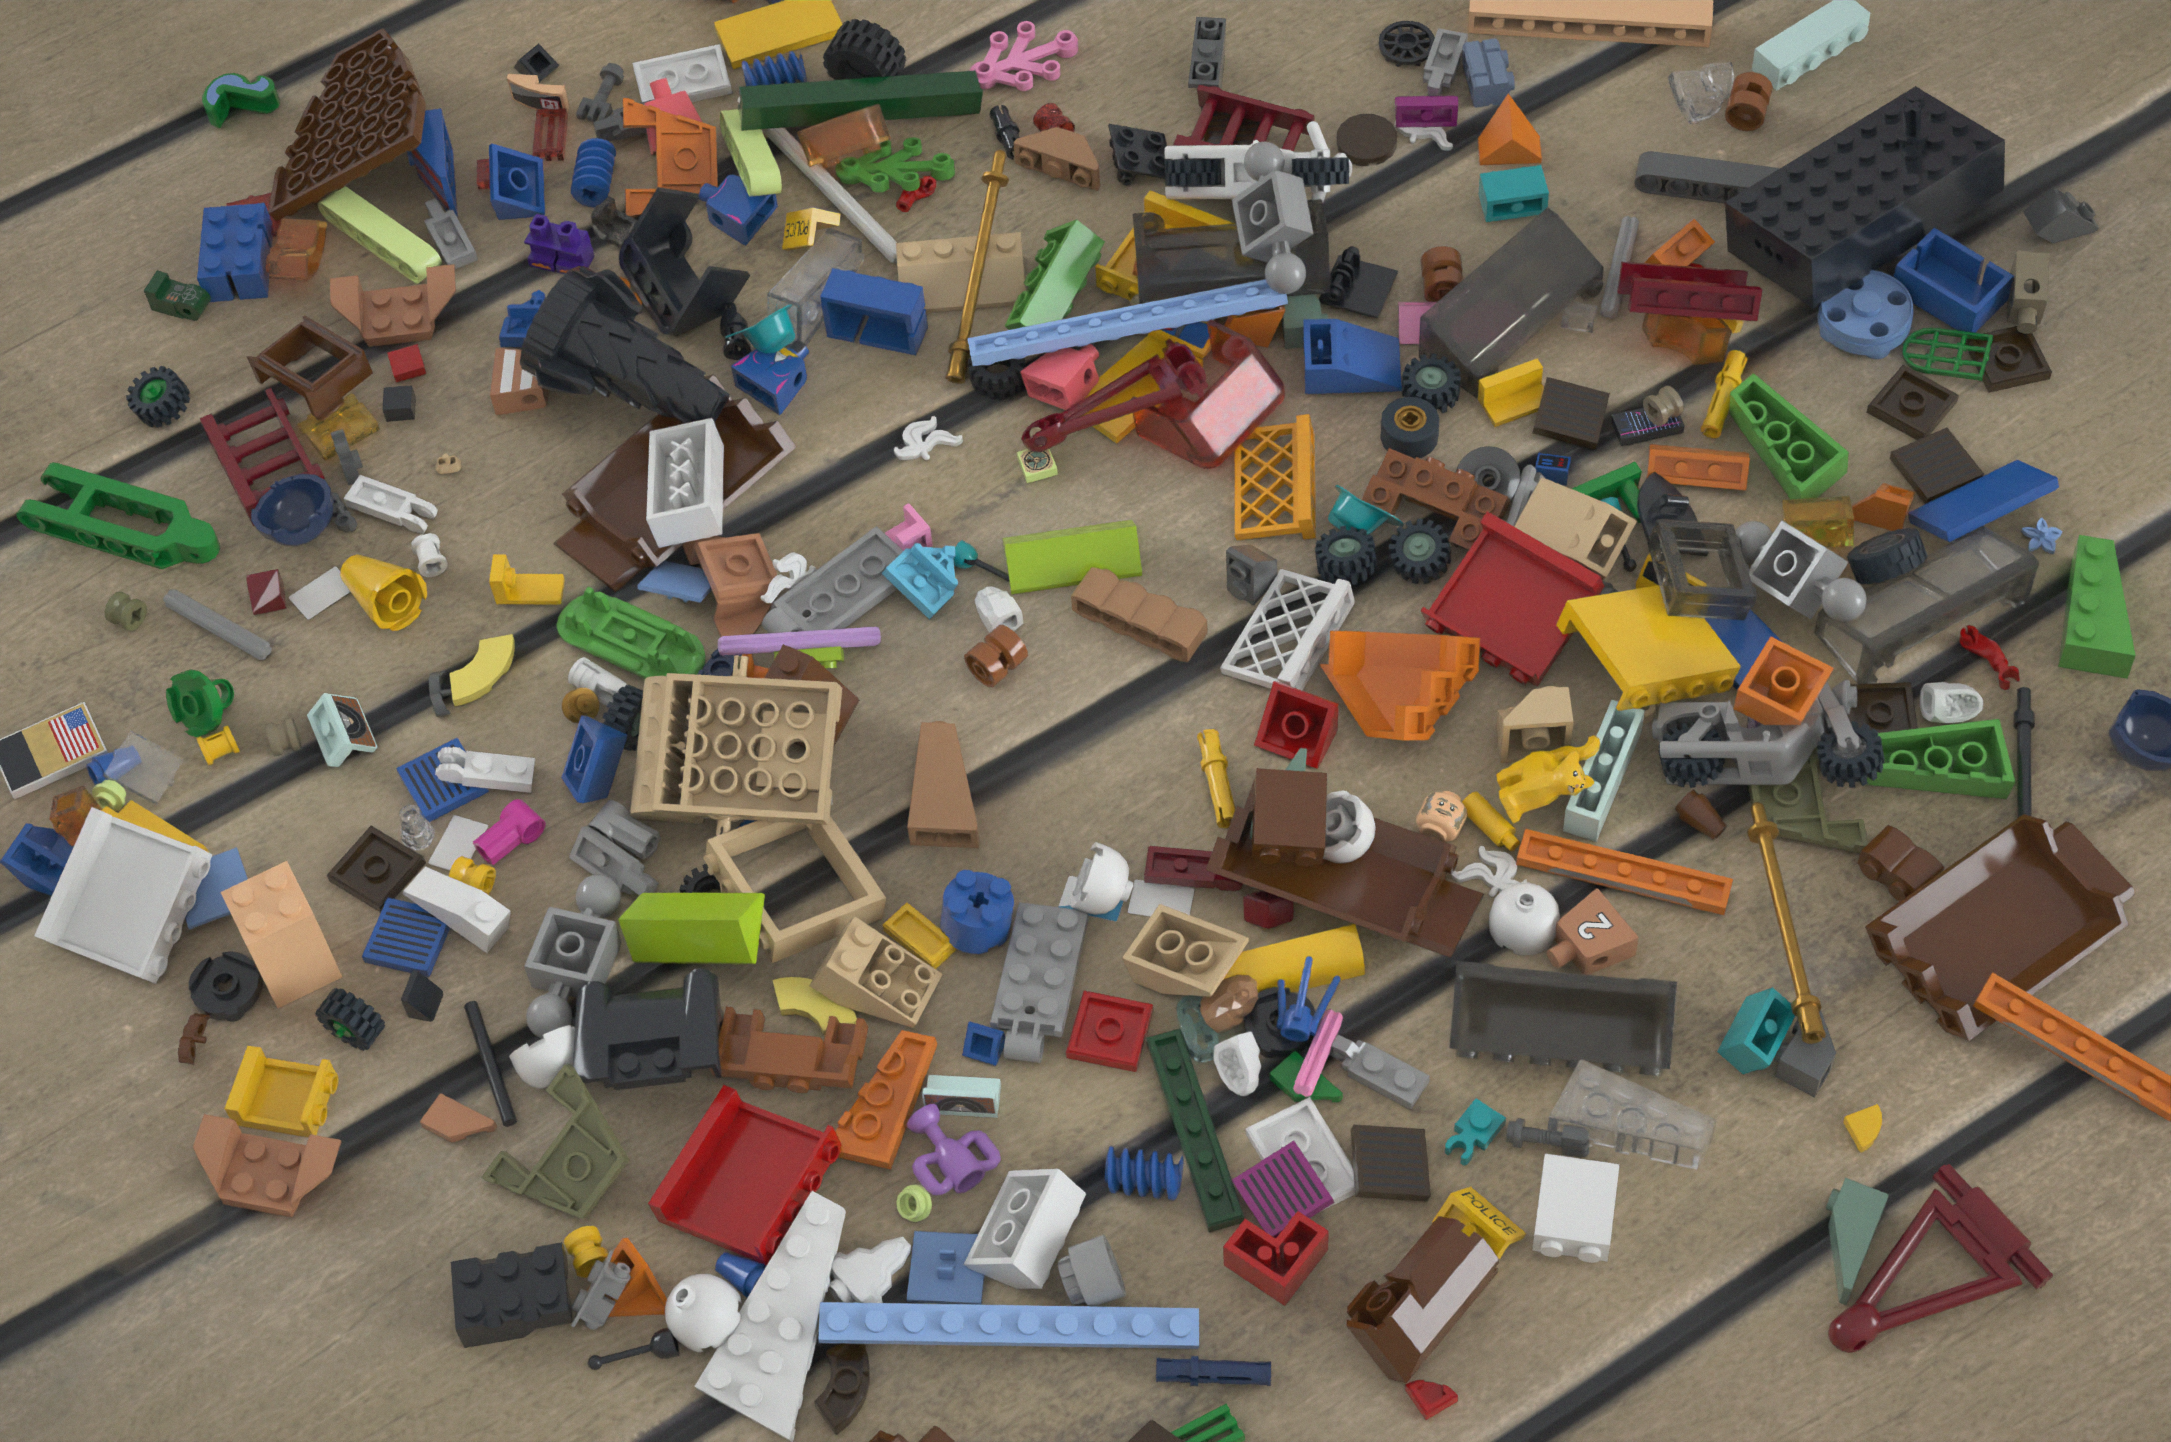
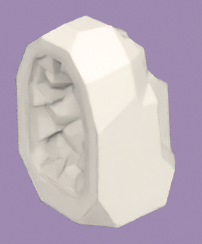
[975,586,1023,633]
[1920,682,1983,723]
[1214,1032,1261,1096]

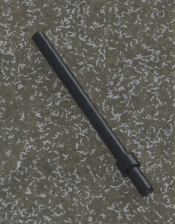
[2013,687,2035,818]

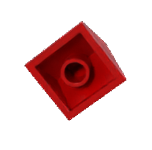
[1254,681,1338,769]

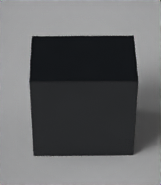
[382,385,416,422]

